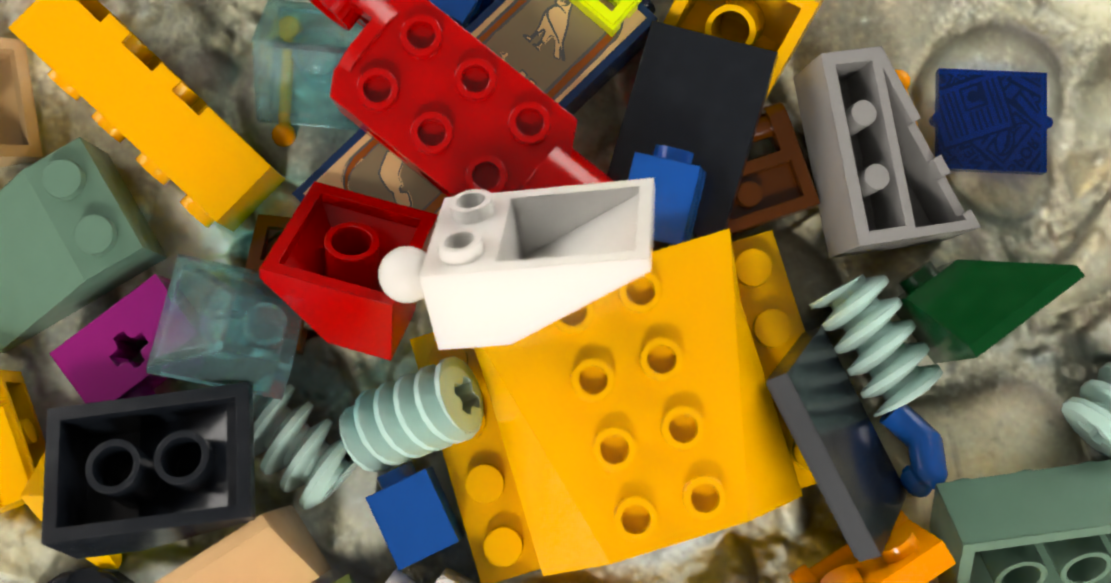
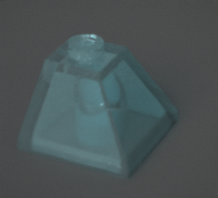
[146,253,302,400]

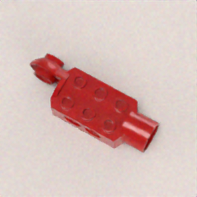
[309,0,614,197]

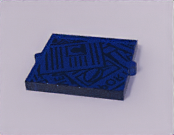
[929,68,1053,175]

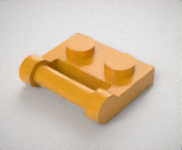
[788,510,956,583]

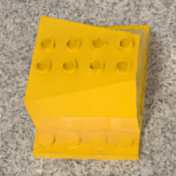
[410,228,817,583]

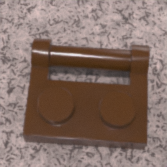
[693,102,820,239]

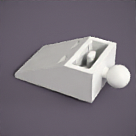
[378,178,656,350]

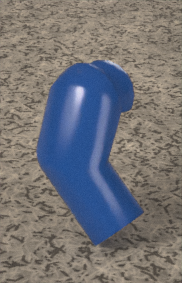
[880,404,948,498]

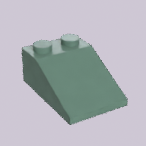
[0,137,168,353]

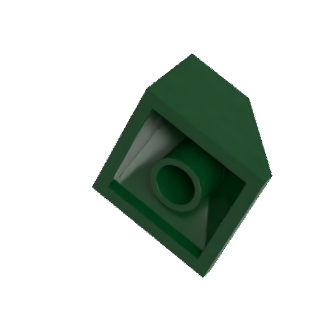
[896,259,1085,364]

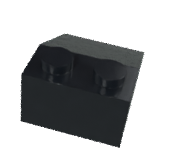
[41,382,256,559]

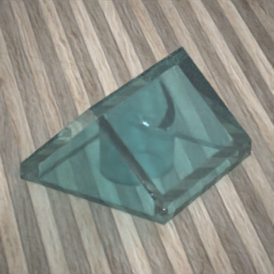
[251,0,364,130]

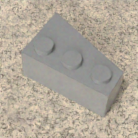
[793,46,981,259]

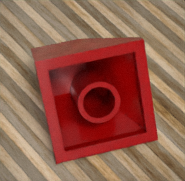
[259,181,439,361]

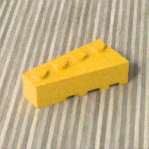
[8,0,285,232]

